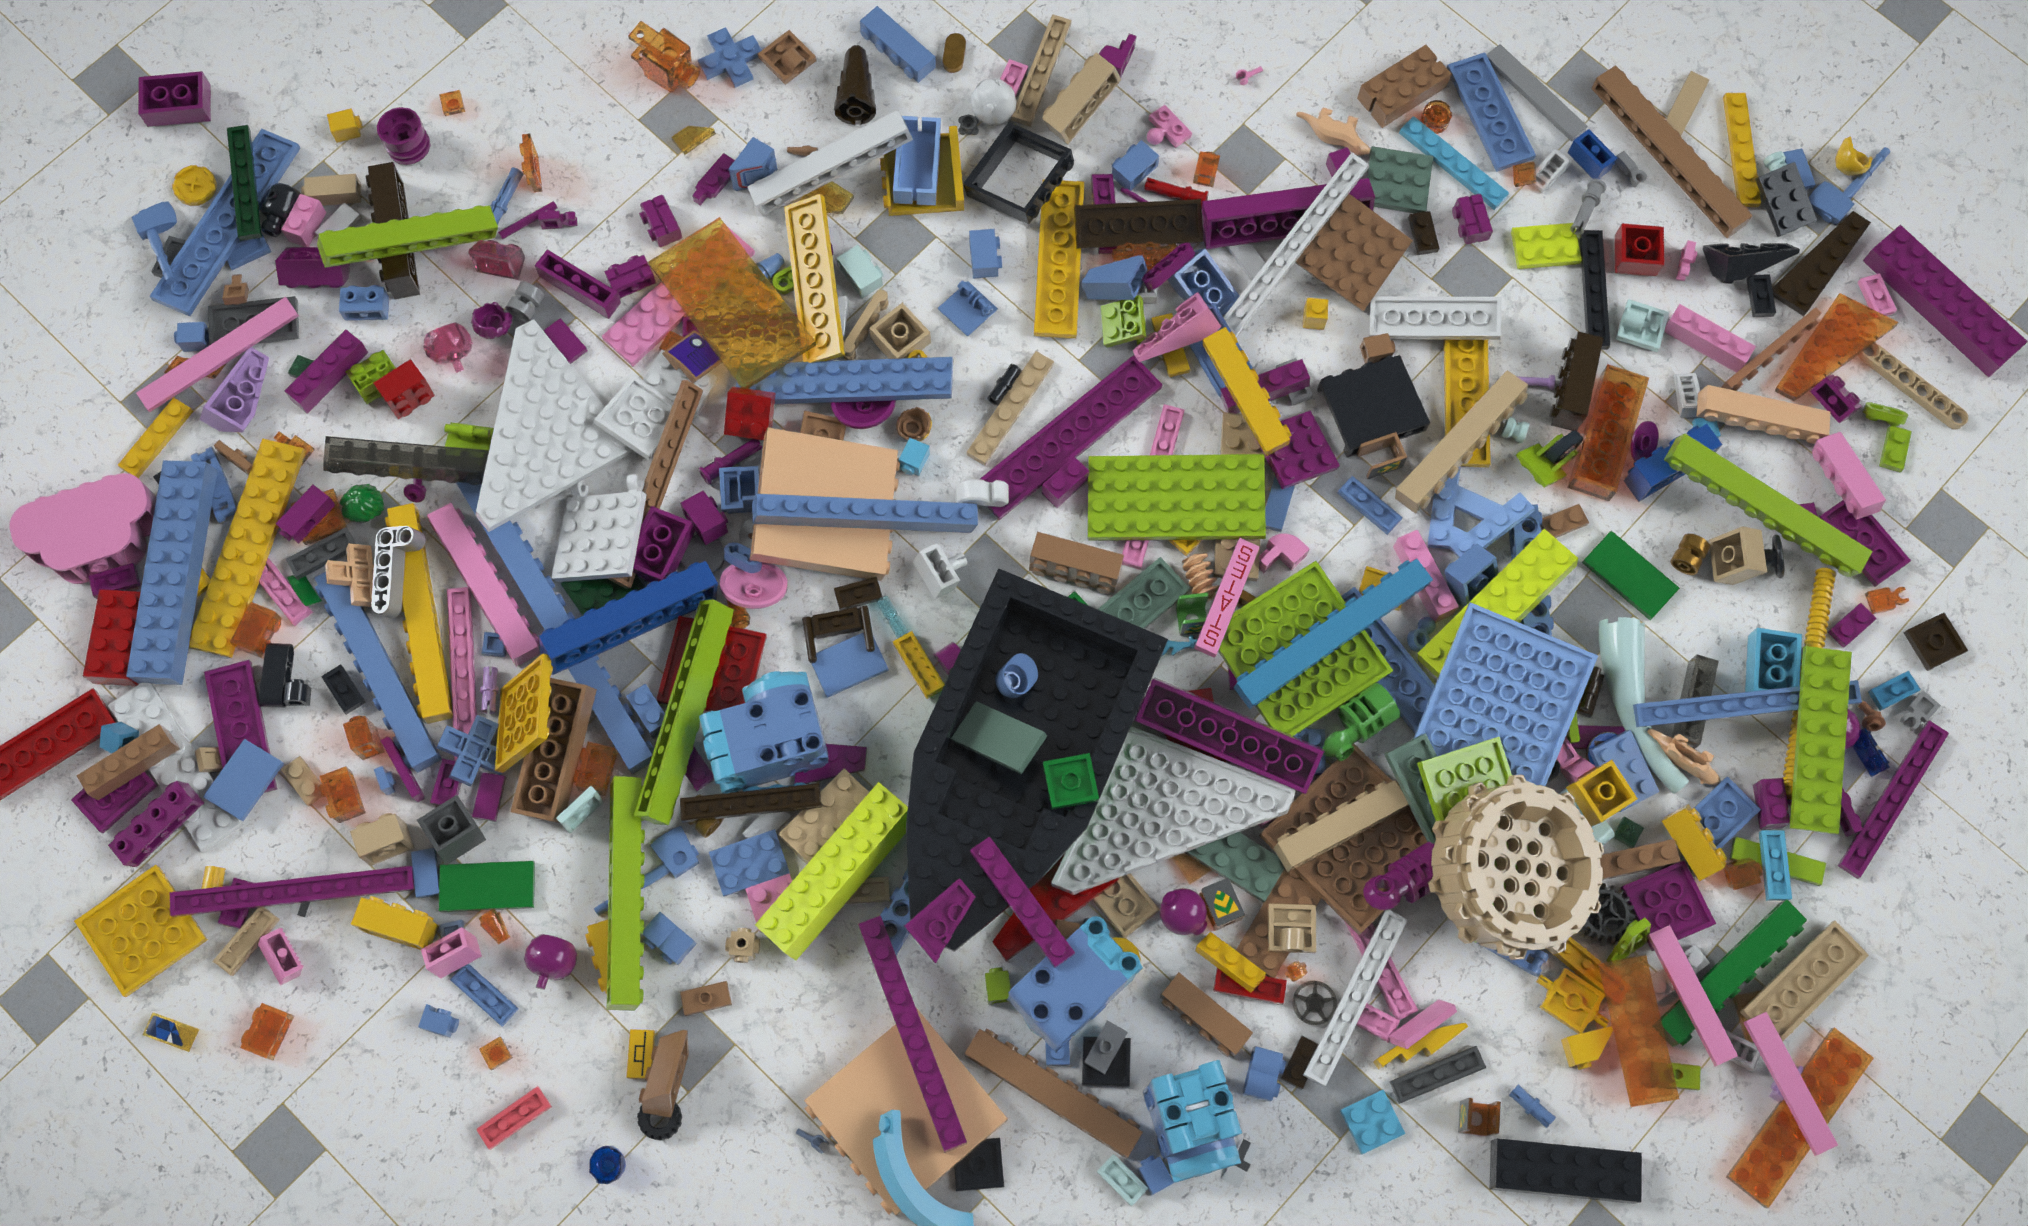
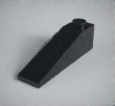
[1703,243,1800,284]

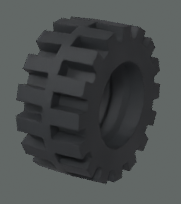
[637,1103,682,1140]

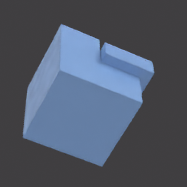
[719,466,760,514]

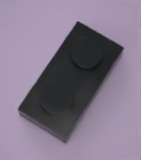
[1746,274,1776,317]
[321,664,366,715]

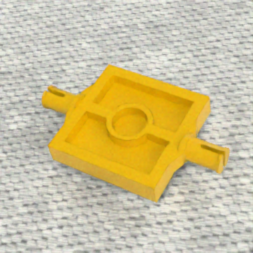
[1536,968,1610,1034]

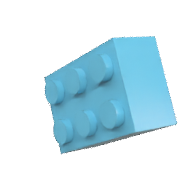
[1745,628,1802,692]

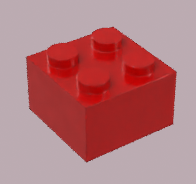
[1615,223,1664,276]
[373,359,435,419]
[724,387,776,440]

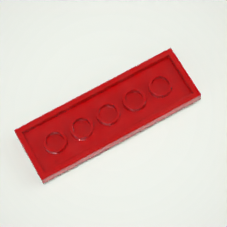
[0,688,116,800]

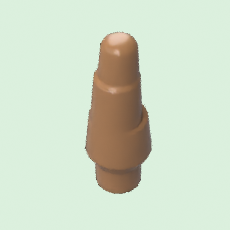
[787,145,818,157]

